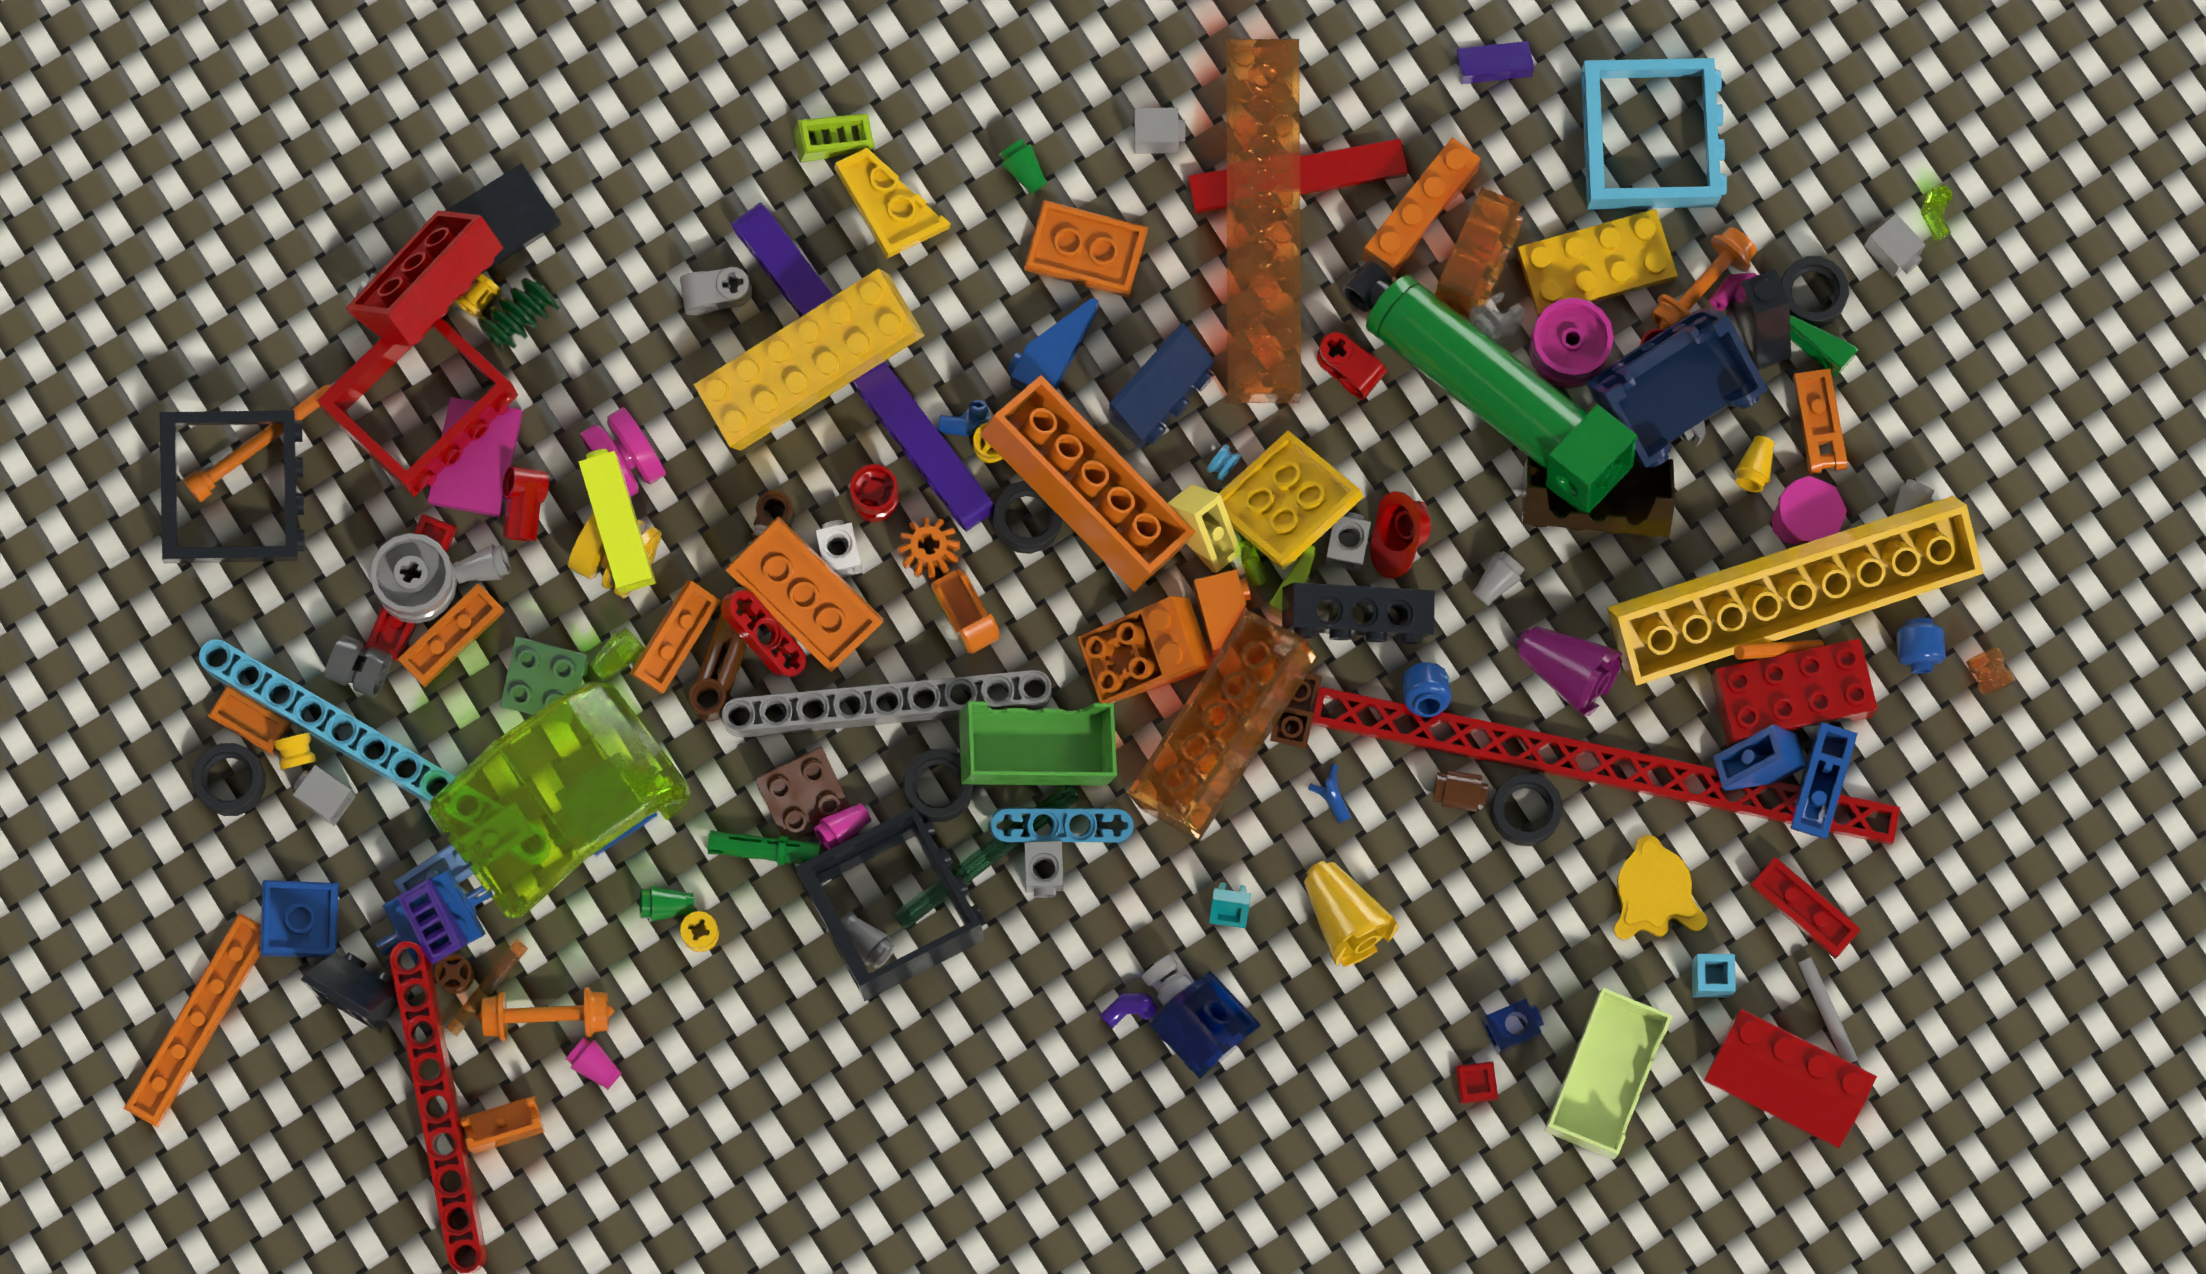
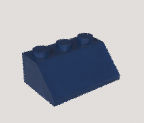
[1108,323,1214,450]

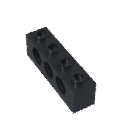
[1282,582,1435,644]

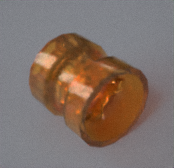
[1966,647,2015,696]

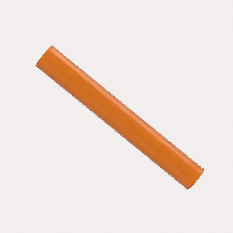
[1734,639,1824,660]

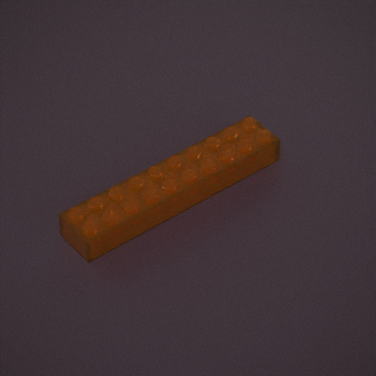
[1226,39,1301,403]

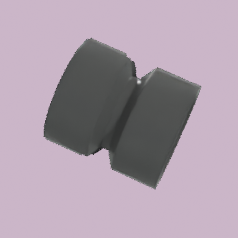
[324,634,393,698]

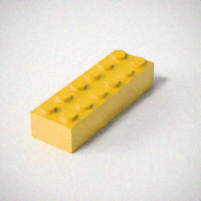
[693,268,925,451]

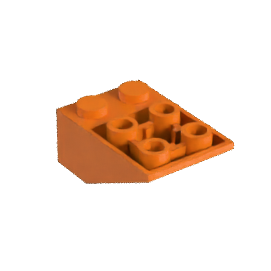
[1077,596,1213,703]

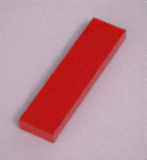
[365,514,457,662]

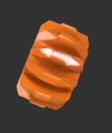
[898,517,960,580]

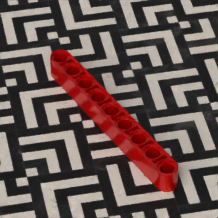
[390,941,487,1273]

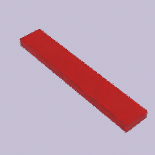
[1188,139,1408,213]

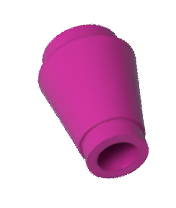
[814,803,872,851]
[566,1036,622,1090]

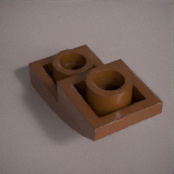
[1270,669,1322,749]

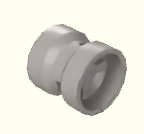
[1141,954,1193,1007]

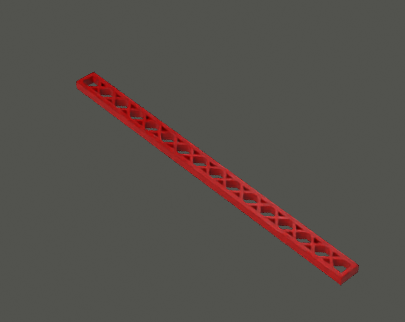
[1312,687,1900,845]

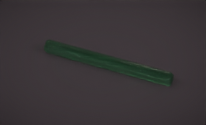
[894,785,1079,929]

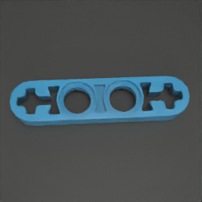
[988,807,1134,842]

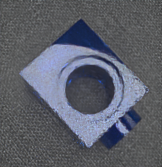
[1482,998,1544,1055]

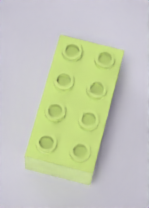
[1544,988,1673,1160]

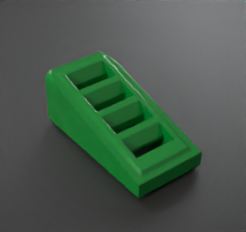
[1790,315,1859,377]

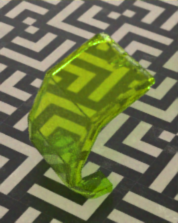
[428,682,690,919]

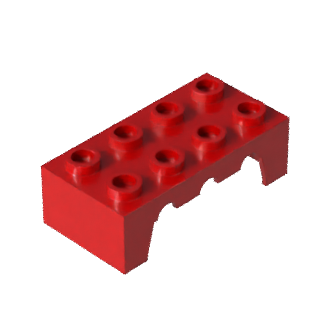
[1711,638,1878,748]

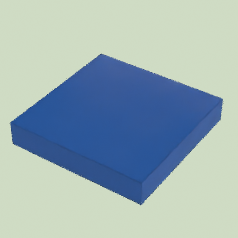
[260,880,339,959]

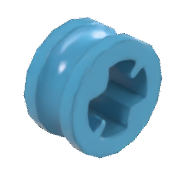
[1207,444,1241,481]

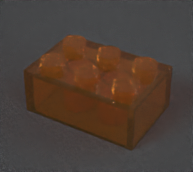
[1435,187,1524,320]

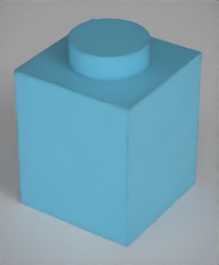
[1692,954,1736,998]

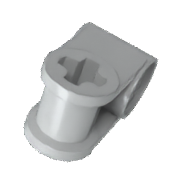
[680,267,752,315]

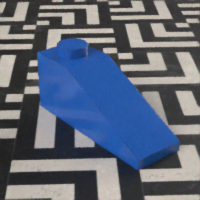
[1007,298,1099,391]
[1790,722,1858,840]

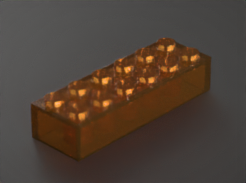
[1127,610,1319,841]

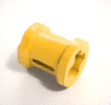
[455,273,502,320]

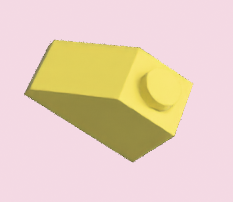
[1168,484,1242,573]

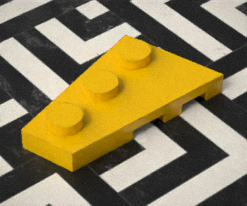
[834,148,951,259]

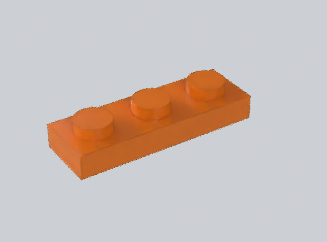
[629,580,721,694]
[397,583,505,688]

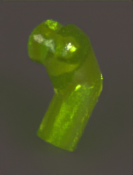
[1921,185,1953,241]
[1239,536,1269,587]

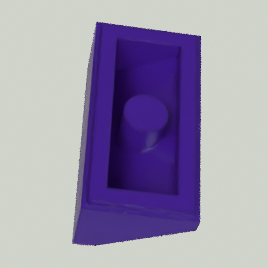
[1456,41,1534,84]

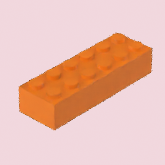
[980,375,1195,592]

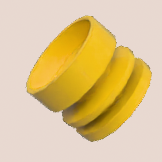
[568,512,662,599]

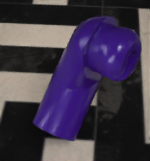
[1099,993,1157,1029]

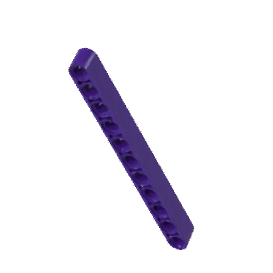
[731,202,995,532]

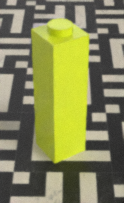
[579,449,656,594]

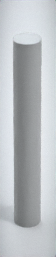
[1798,957,1858,1063]

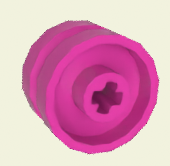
[1529,298,1614,389]
[579,407,666,498]

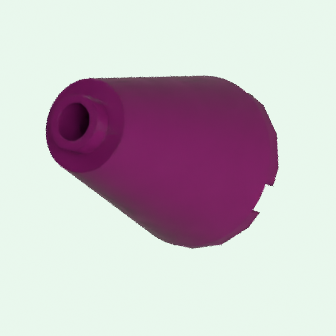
[1516,626,1623,717]

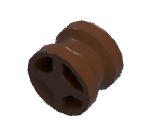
[434,953,475,995]

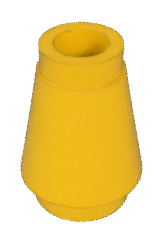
[1734,436,1775,493]

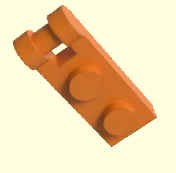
[1792,369,1847,474]

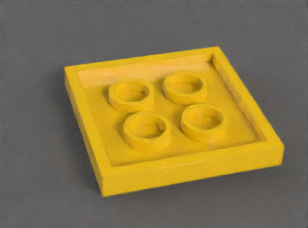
[1219,430,1363,570]

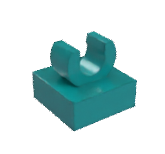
[1209,882,1251,928]

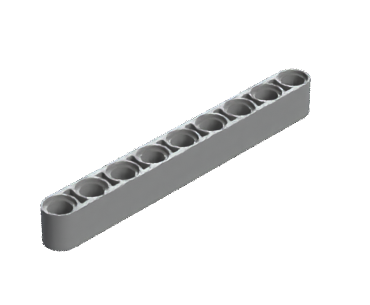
[722,670,1051,738]

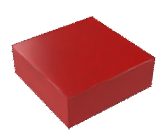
[1455,1061,1498,1104]

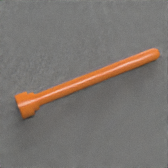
[183,384,332,503]

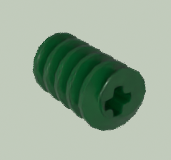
[478,278,560,354]

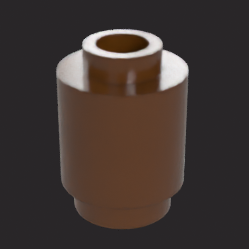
[1433,770,1488,812]

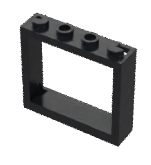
[159,410,305,564]
[795,807,987,1001]

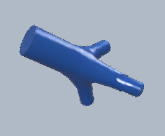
[1308,764,1352,824]

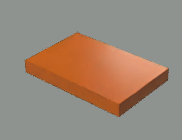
[1024,200,1148,298]

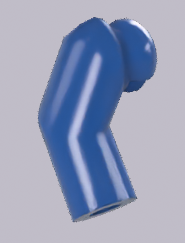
[938,400,990,437]

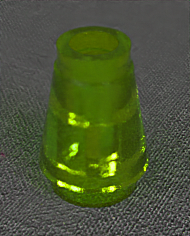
[589,627,645,681]

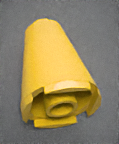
[1304,861,1399,967]

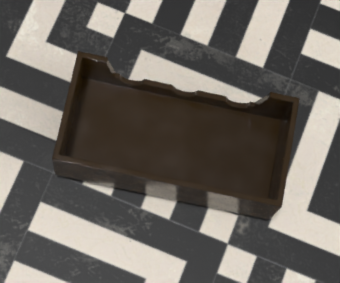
[1522,455,1675,537]

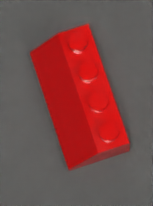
[345,210,503,347]
[1703,1009,1877,1149]

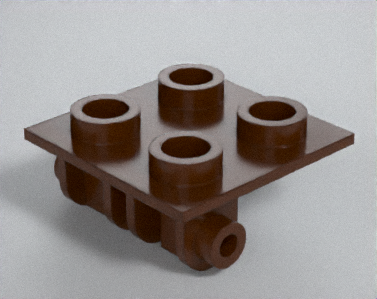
[755,746,850,840]

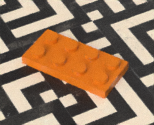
[726,516,884,672]

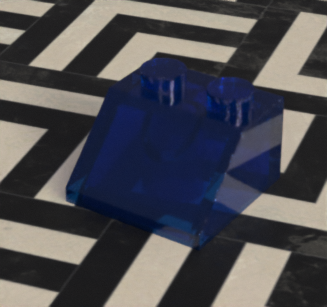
[1149,971,1261,1079]

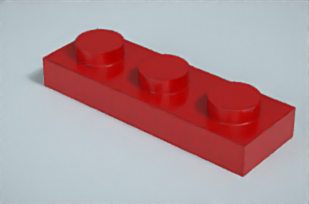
[1750,857,1861,959]

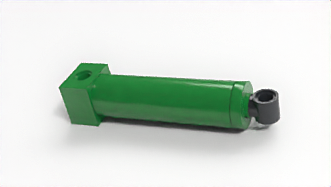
[1342,261,1637,513]

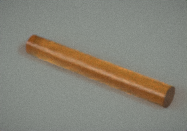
[445,940,528,1037]

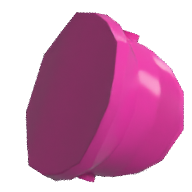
[1772,476,1847,545]

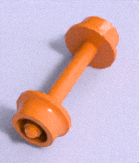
[1651,227,1757,330]
[476,987,615,1041]

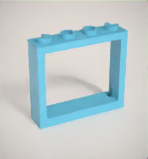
[1581,58,1727,210]

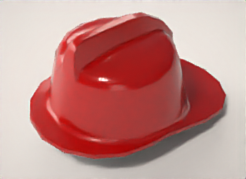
[1370,491,1431,579]

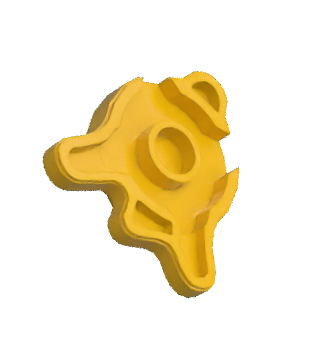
[1613,835,1707,941]

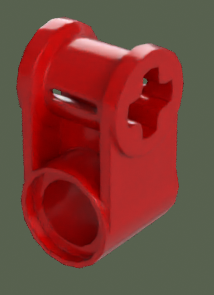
[1317,332,1387,400]

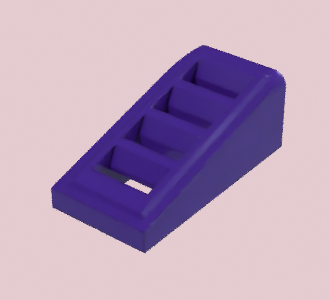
[397,878,469,965]

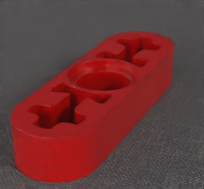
[721,590,806,678]

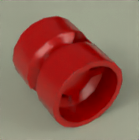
[850,464,899,523]

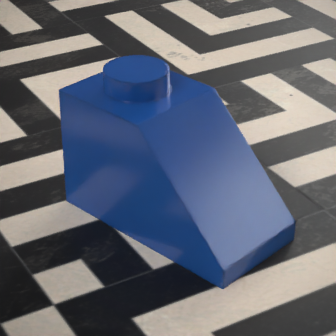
[1713,725,1807,791]

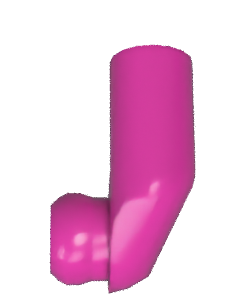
[1709,273,1757,311]

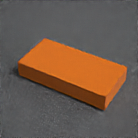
[208,685,292,755]

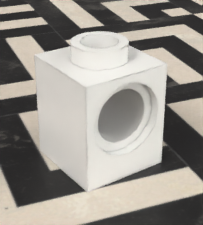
[816,520,862,577]

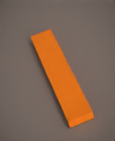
[123,913,261,1128]

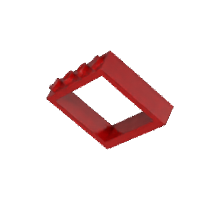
[317,318,518,497]

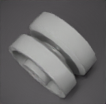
[370,533,457,624]

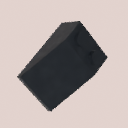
[301,952,398,1033]

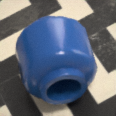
[1896,618,1946,674]
[1402,662,1451,717]

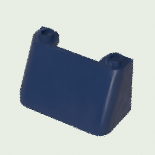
[1586,308,1768,468]

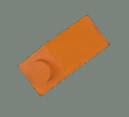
[1193,569,1251,658]

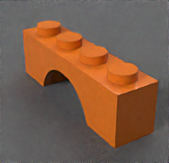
[1362,137,1481,279]

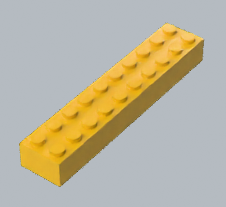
[1607,496,1984,686]

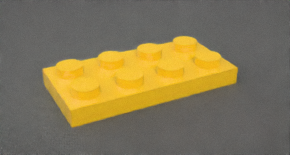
[1517,209,1678,318]

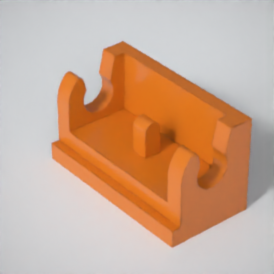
[461,1096,545,1154]

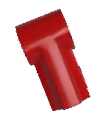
[502,466,549,542]

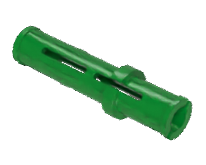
[707,830,822,866]

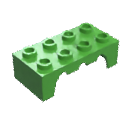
[959,701,1117,786]

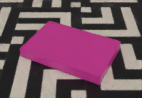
[428,397,523,518]

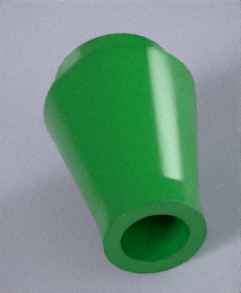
[999,139,1048,195]
[639,885,694,922]

